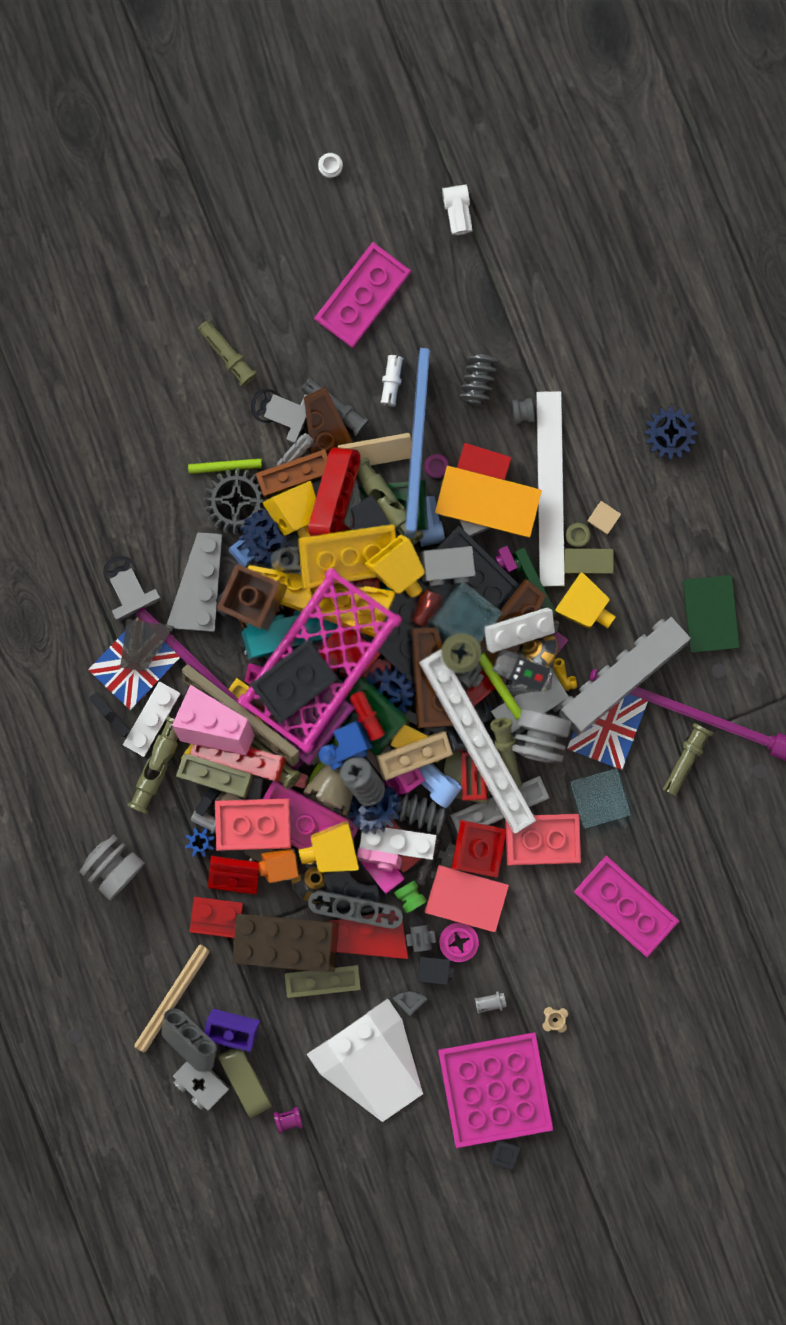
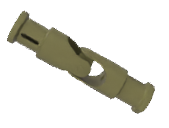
[357,458,424,546]
[127,716,178,814]

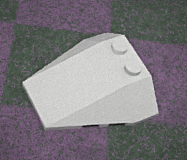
[307,999,423,1122]

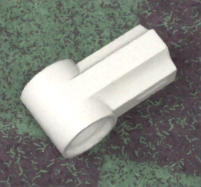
[442,184,472,235]

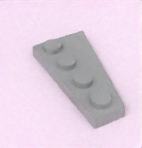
[166,533,222,632]

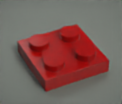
[452,820,506,878]

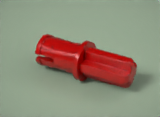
[350,691,385,741]

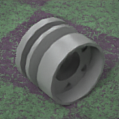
[512,709,572,763]
[79,835,145,900]

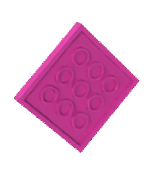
[438,1032,553,1148]

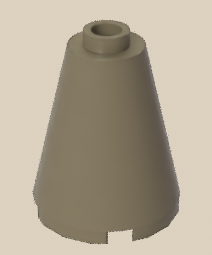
[303,756,363,815]

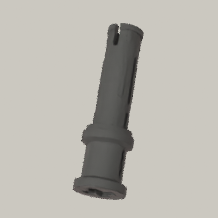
[301,378,369,437]

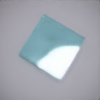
[570,768,631,829]

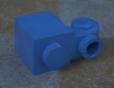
[319,721,372,770]

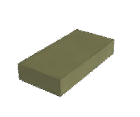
[564,549,613,574]

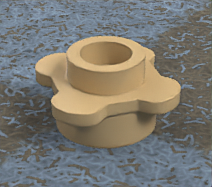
[542,1007,568,1033]

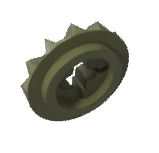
[441,633,481,673]

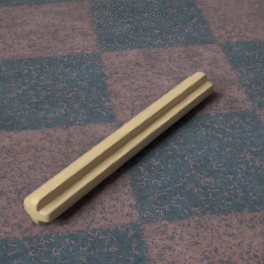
[135,945,210,1052]

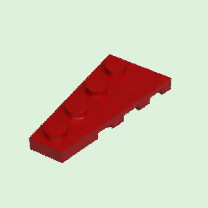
[326,911,408,959]

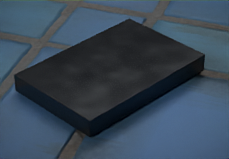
[250,639,339,724]

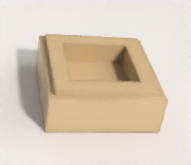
[587,501,621,535]

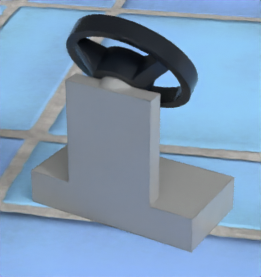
[251,389,307,444]
[103,556,162,622]

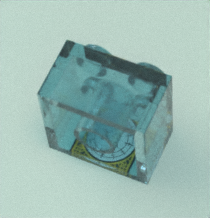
[429,582,502,653]

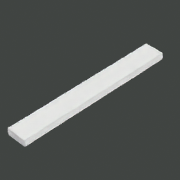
[536,392,564,587]
[419,650,536,833]

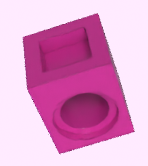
[382,768,425,795]

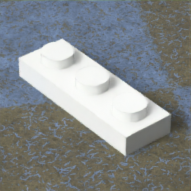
[485,608,555,653]
[123,681,181,757]
[360,828,436,860]

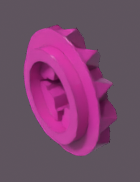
[439,923,479,962]

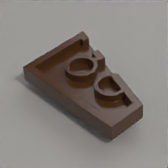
[304,387,353,456]

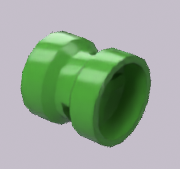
[394,880,427,914]

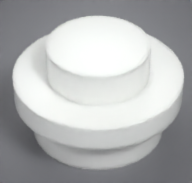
[318,153,343,178]

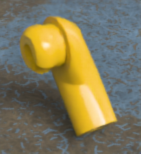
[552,658,577,691]

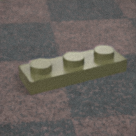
[176,753,254,799]
[284,965,361,998]

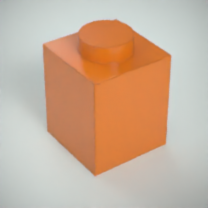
[259,848,298,883]

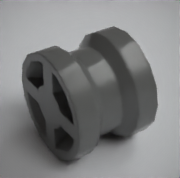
[512,398,534,424]

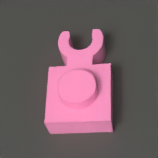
[356,848,402,872]

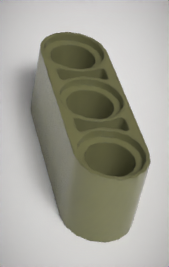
[218,1047,273,1118]

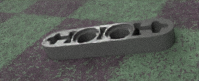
[308,890,403,928]

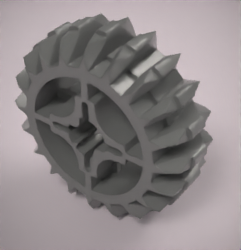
[203,468,266,535]

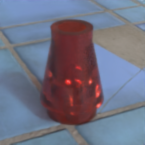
[412,589,443,627]

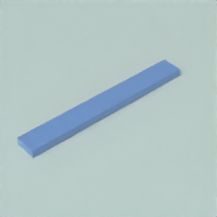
[404,348,430,539]

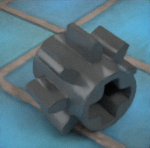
[454,661,484,690]
[406,925,436,952]

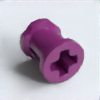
[274,1107,303,1134]

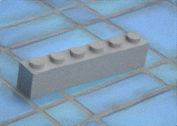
[559,617,691,737]

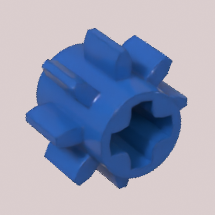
[185,828,215,857]

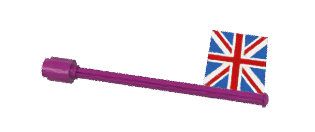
[88,607,304,771]
[567,669,786,770]

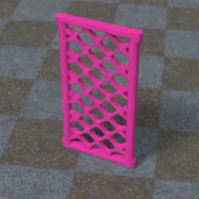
[237,568,403,753]

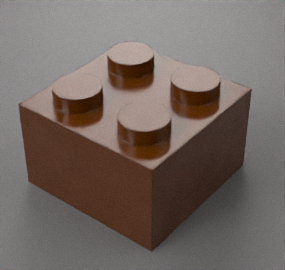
[217,563,288,631]

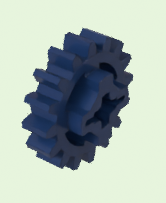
[644,406,697,460]
[239,510,293,564]
[366,666,415,713]
[348,782,402,835]

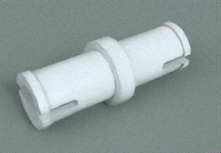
[380,355,403,406]

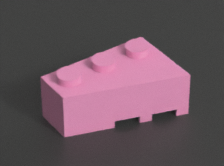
[172,685,255,755]

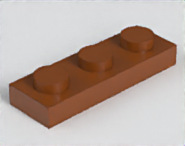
[256,449,328,498]

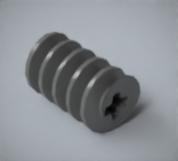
[459,354,499,407]
[340,757,385,806]
[396,793,446,835]

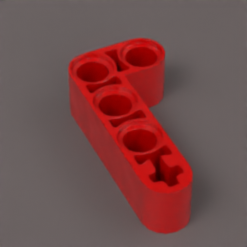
[308,447,361,537]

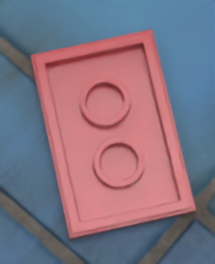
[215,799,291,850]
[506,814,581,865]
[425,865,509,932]

